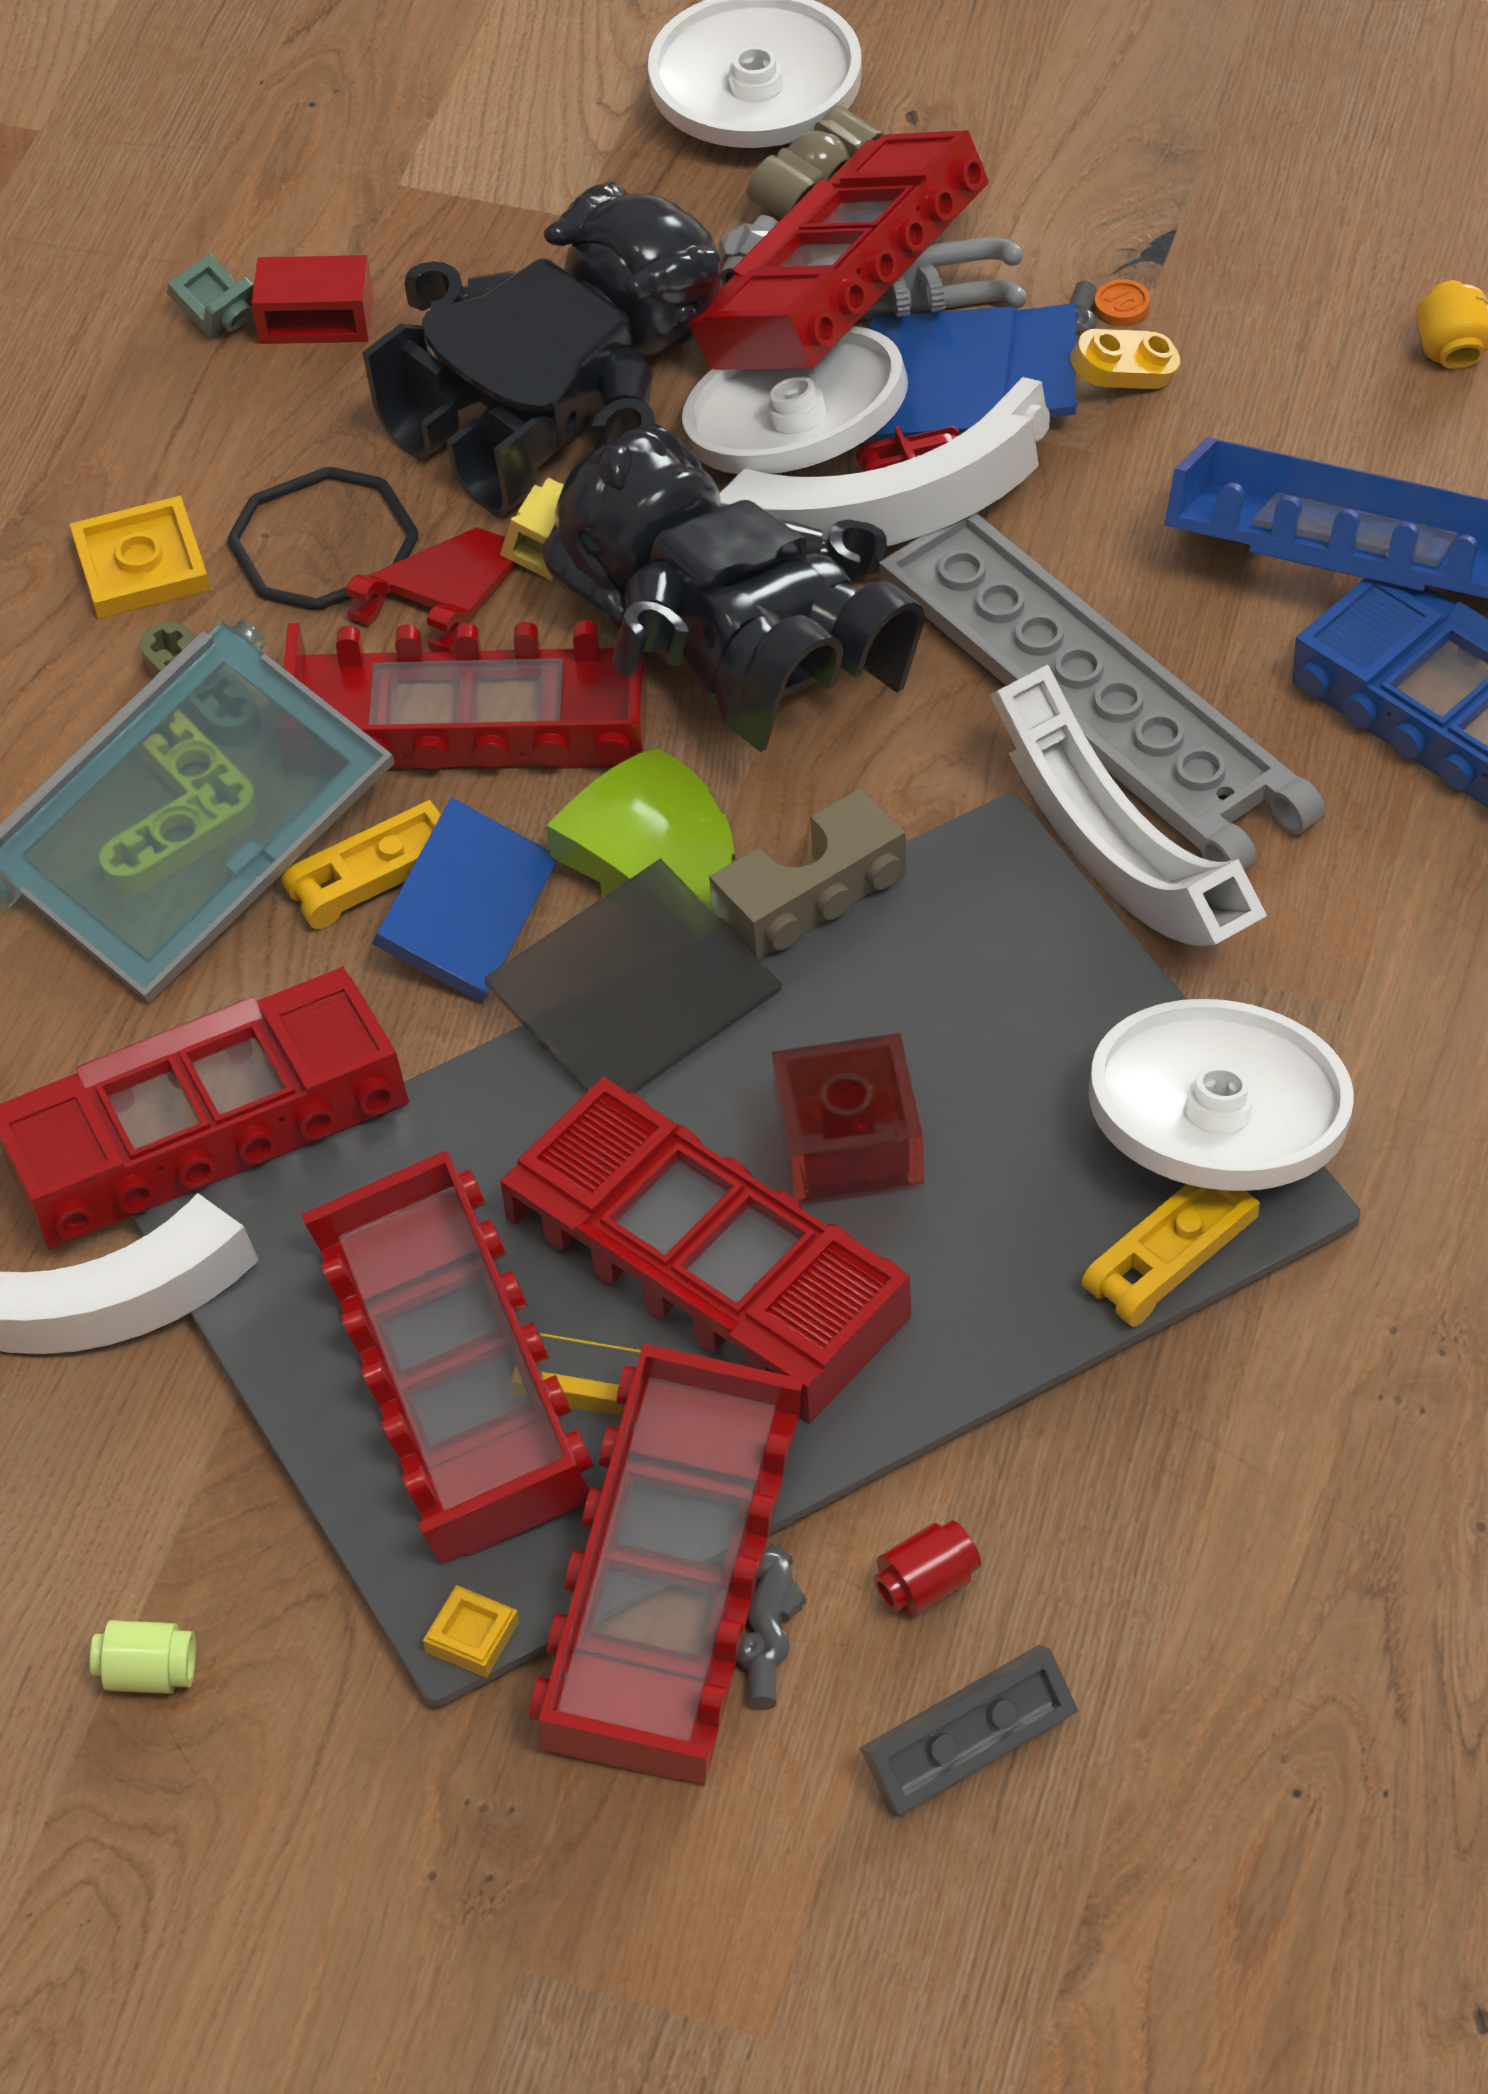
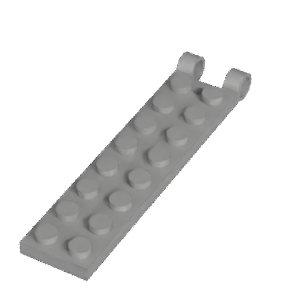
[879,513,1326,871]

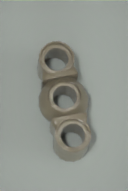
[747,105,884,219]

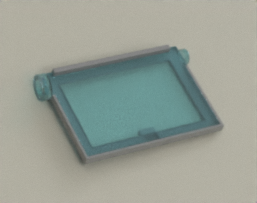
[0,618,395,1004]

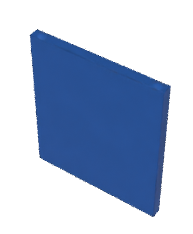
[1007,303,1079,418]
[860,306,1016,444]

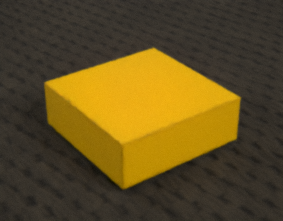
[423,1585,520,1679]

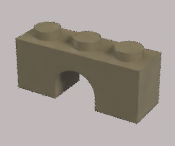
[709,788,906,962]

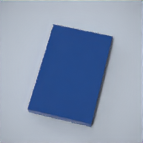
[371,797,557,1004]

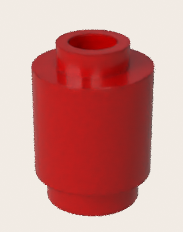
[873,1520,981,1617]

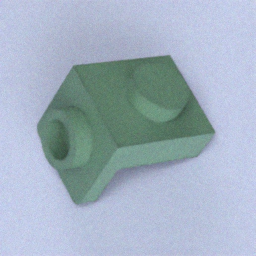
[167,253,254,340]

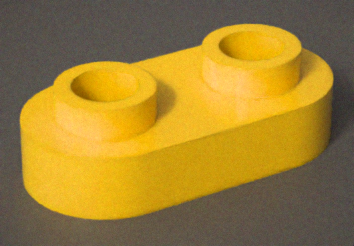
[1070,329,1180,389]

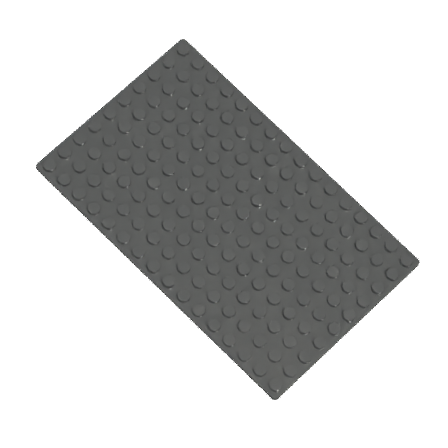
[135,794,1360,1707]

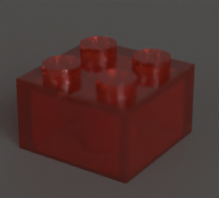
[771,1033,924,1202]

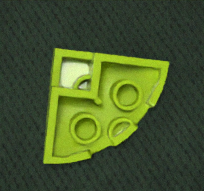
[546,748,735,944]

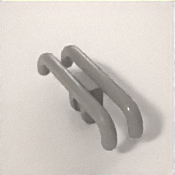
[813,237,1027,321]

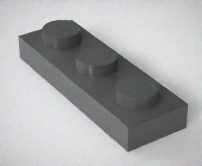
[860,1645,1078,1816]

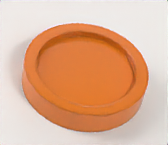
[1094,279,1150,326]

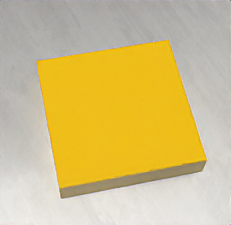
[70,495,210,619]

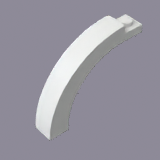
[720,377,1050,546]
[989,665,1267,946]
[0,1193,259,1354]

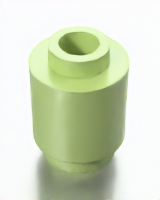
[90,1620,196,1694]

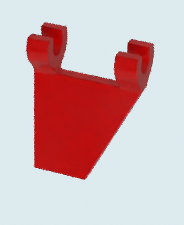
[346,527,518,652]

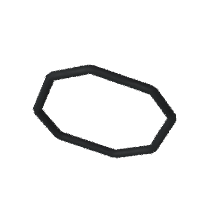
[228,467,418,609]

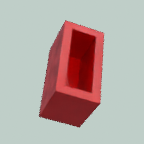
[252,255,373,344]

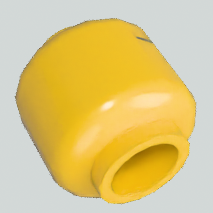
[1416,280,1488,369]

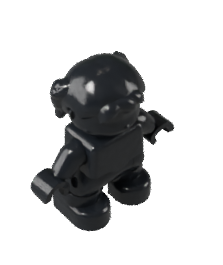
[362,181,724,517]
[543,424,925,752]

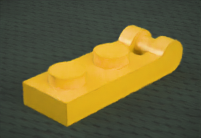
[281,800,441,929]
[1081,1184,1260,1327]

